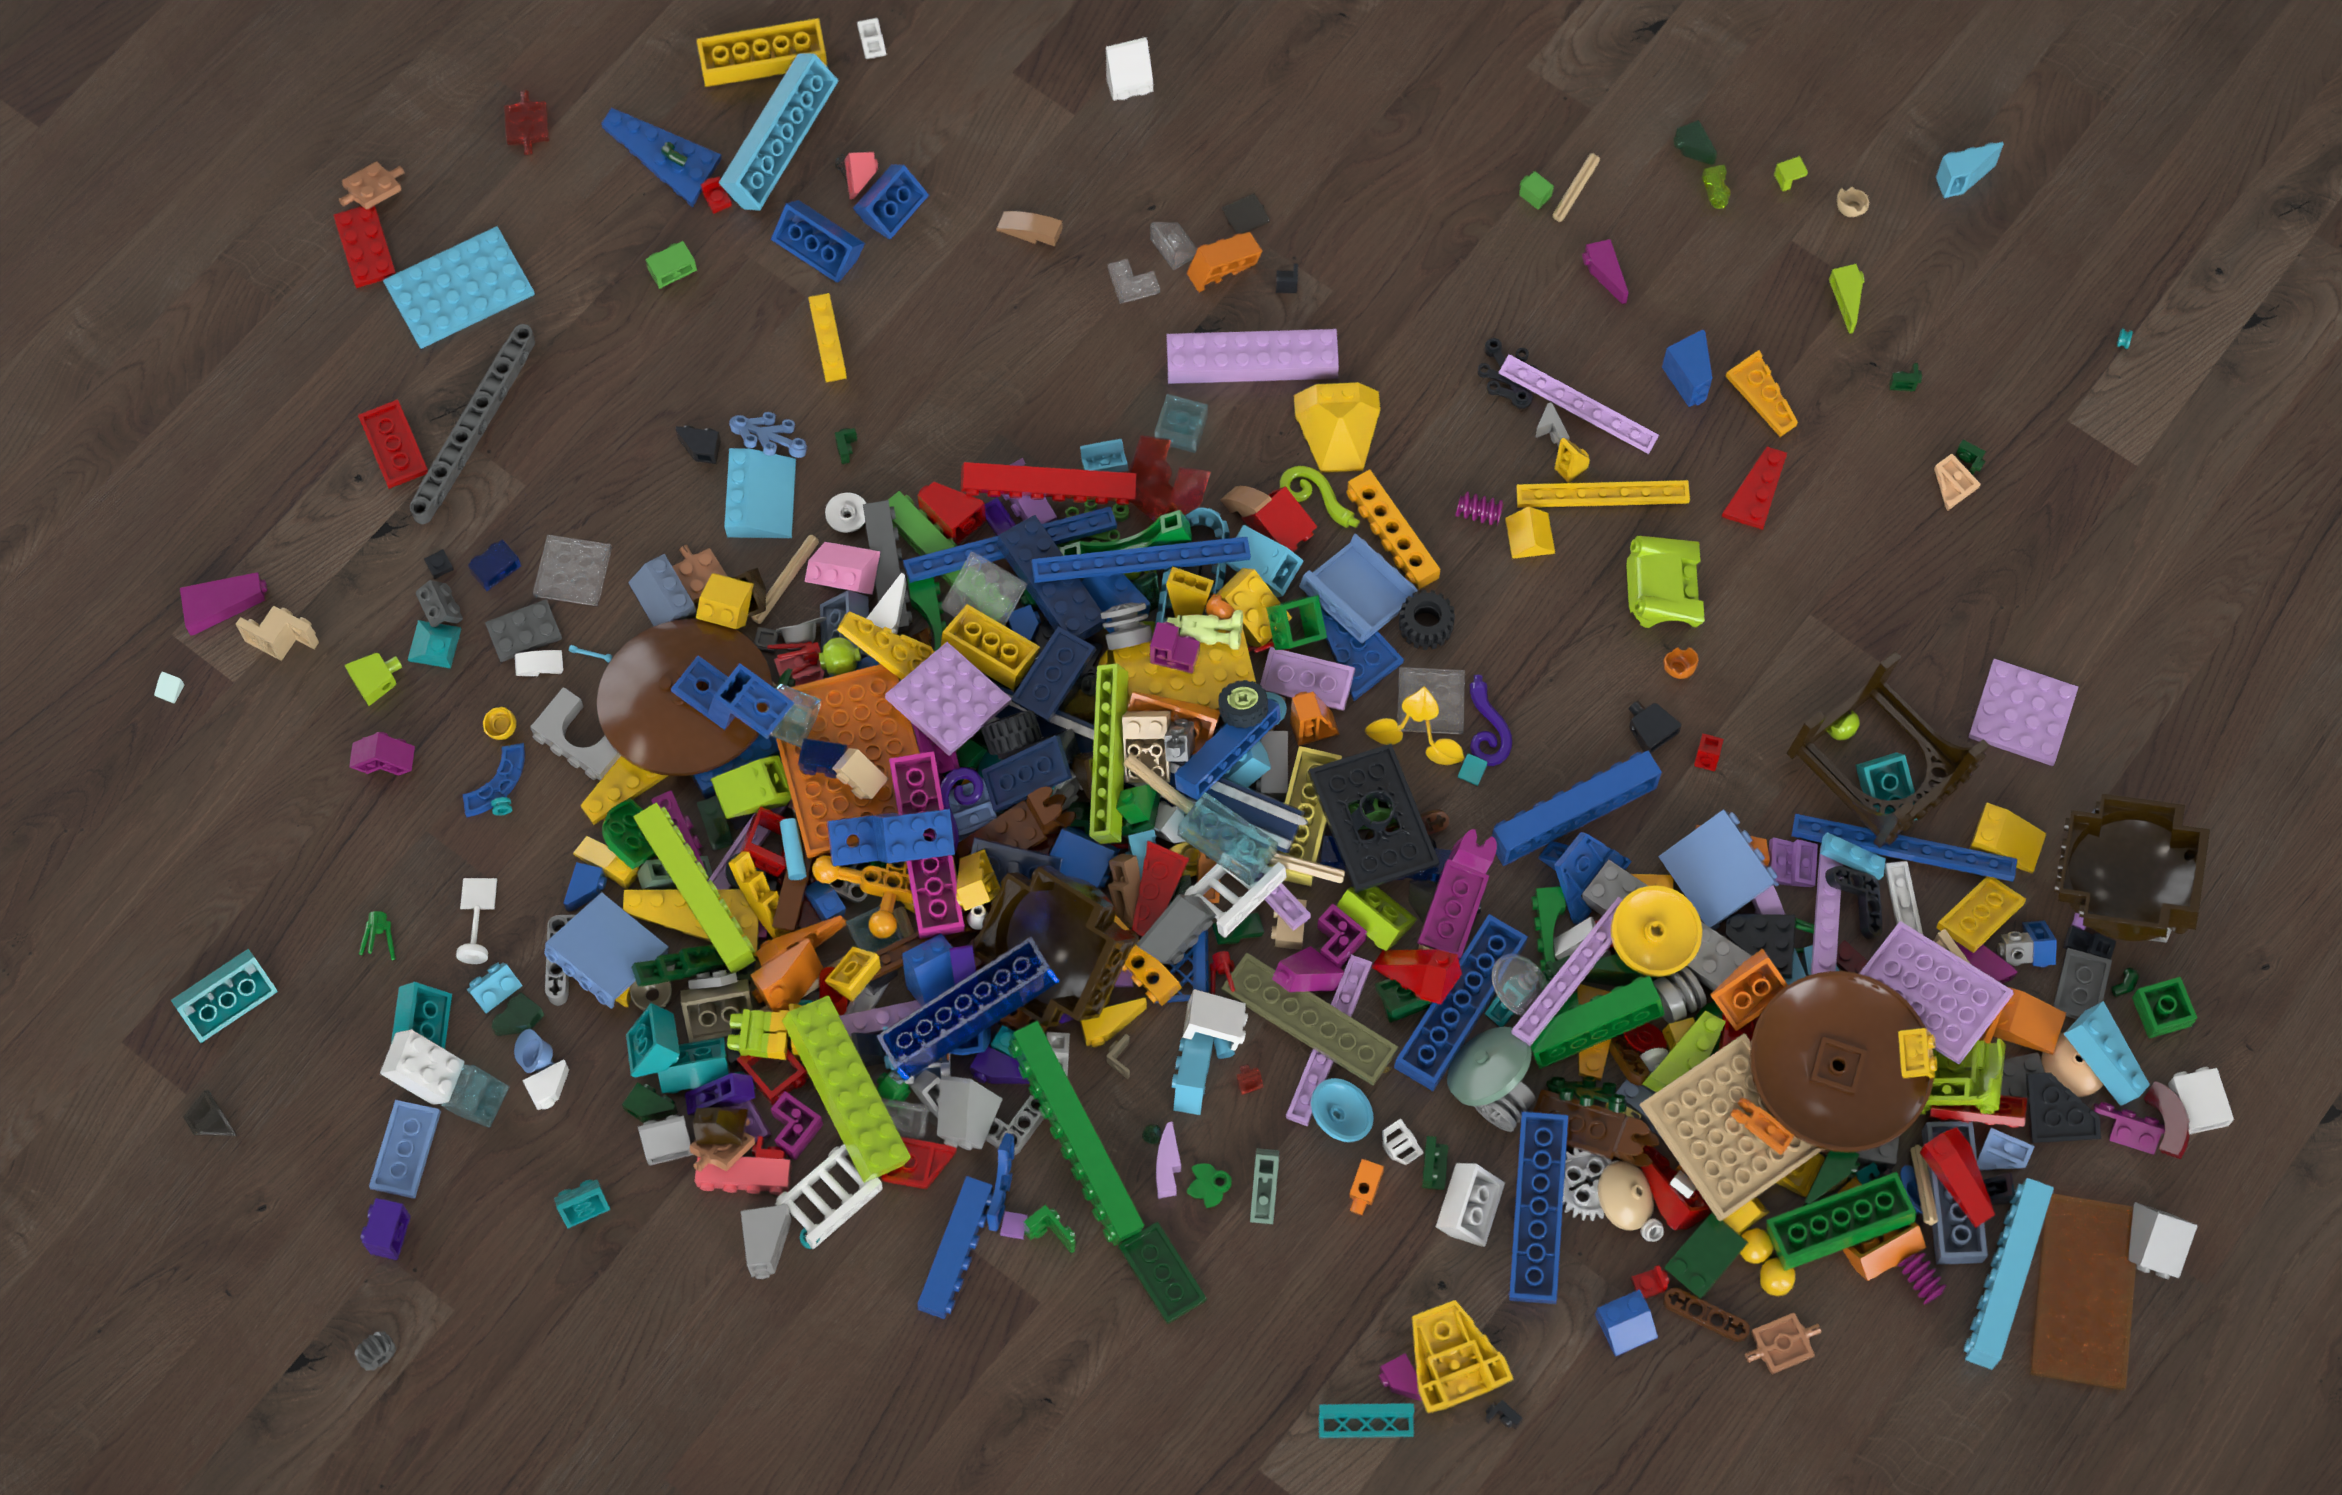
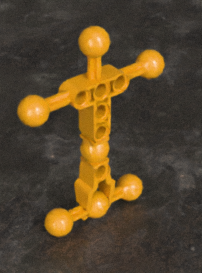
[812,768,974,939]

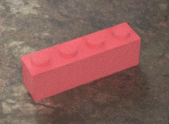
[695,1156,792,1195]

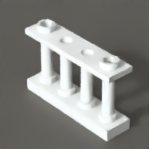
[1185,836,1287,938]
[775,1144,882,1249]

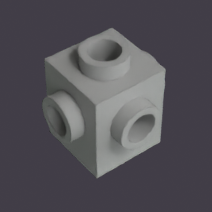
[1997,931,2033,966]

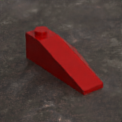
[1372,949,1462,1004]
[1919,1127,1995,1228]
[1641,1146,1713,1230]

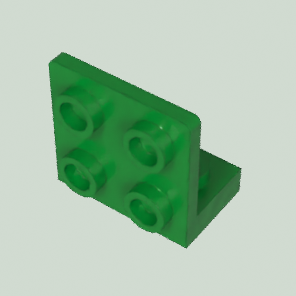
[1024,1205,1076,1254]

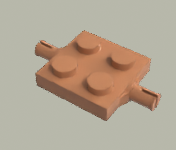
[339,162,404,209]
[672,545,728,603]
[689,1118,755,1172]
[1745,1312,1821,1375]

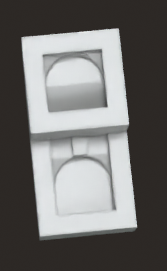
[858,18,886,59]
[515,650,563,677]
[1047,1032,1070,1076]
[1670,1170,1696,1198]

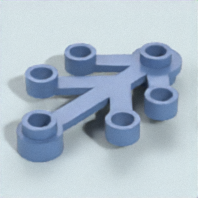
[729,412,807,458]

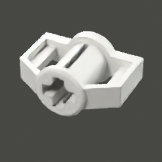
[1382,1119,1424,1165]

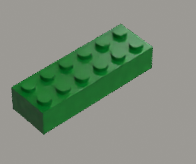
[1530,976,1665,1070]
[1766,1172,1916,1271]

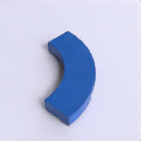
[463,743,525,817]
[987,1133,1014,1231]

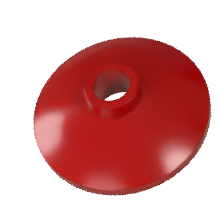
[1624,1023,1667,1053]

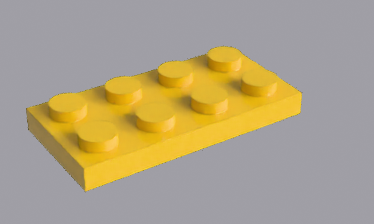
[1936,876,2026,953]

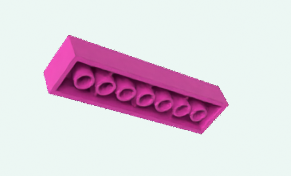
[889,751,965,939]

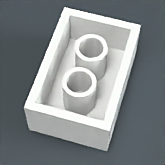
[380,1030,465,1105]

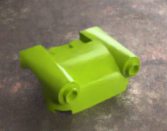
[1626,536,1705,628]
[1921,1039,2006,1114]

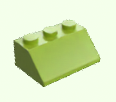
[1337,886,1417,951]

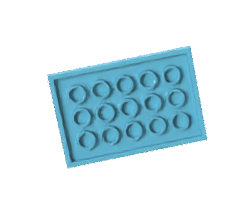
[383,226,535,349]

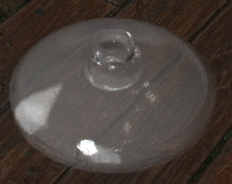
[1492,953,1548,1016]

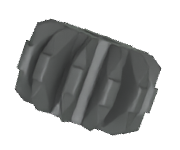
[354,1332,397,1371]

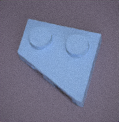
[1977,1128,2034,1170]

